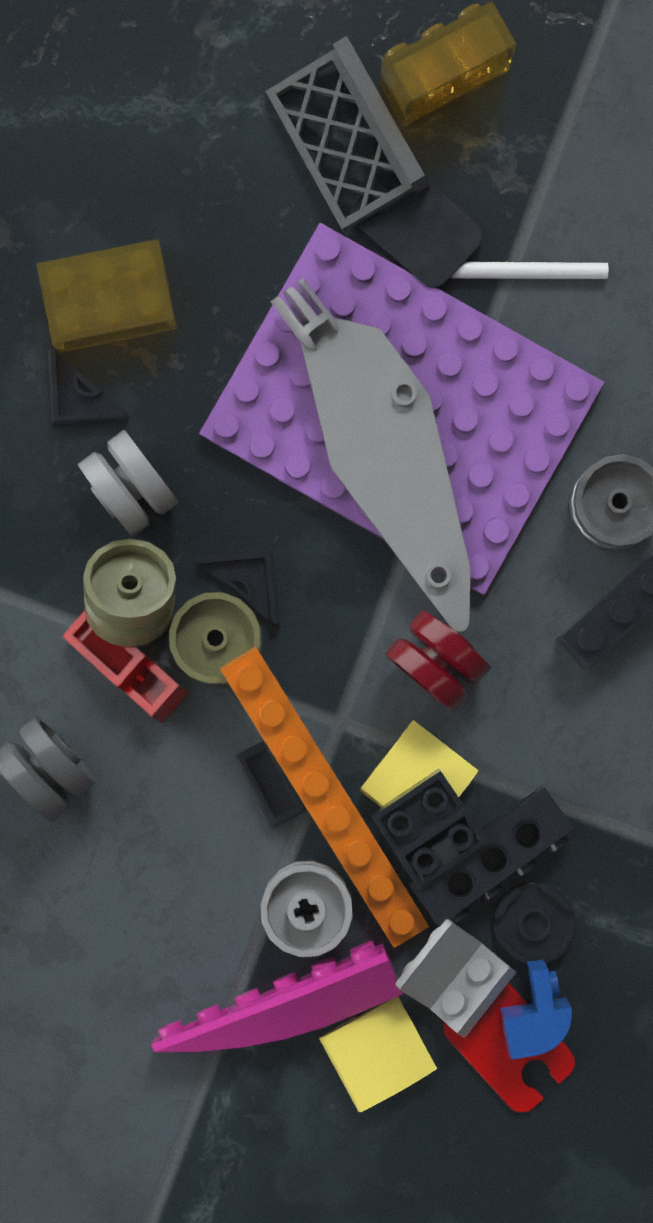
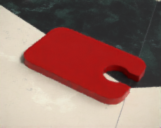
[443,982,575,1113]

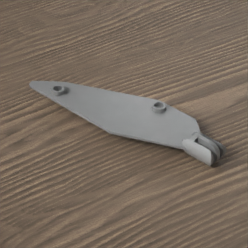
[270,278,471,632]

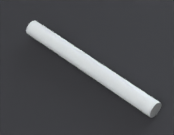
[451,262,609,279]

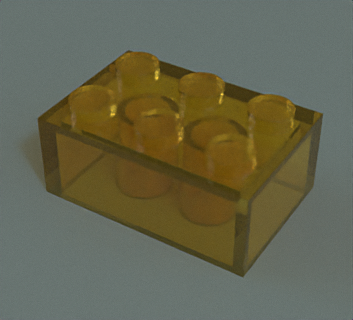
[380,1,516,128]
[36,239,178,353]

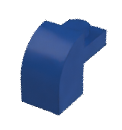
[500,960,572,1060]

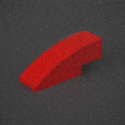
[62,610,189,723]

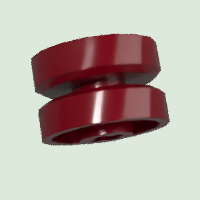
[384,609,492,712]

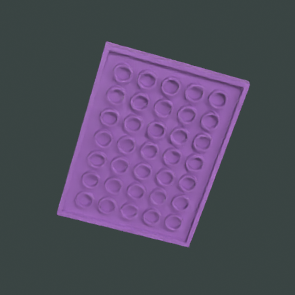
[199,223,604,596]

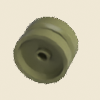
[83,539,176,647]
[169,592,262,684]

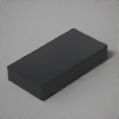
[234,741,308,829]

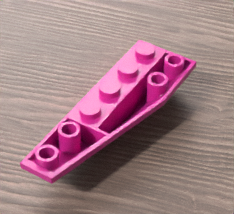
[151,940,403,1052]

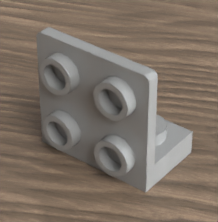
[395,919,516,1038]

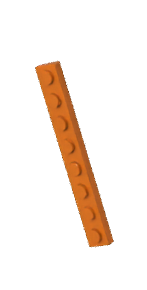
[220,646,429,948]

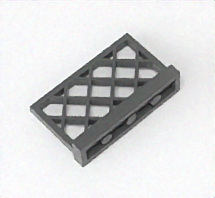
[265,36,430,232]

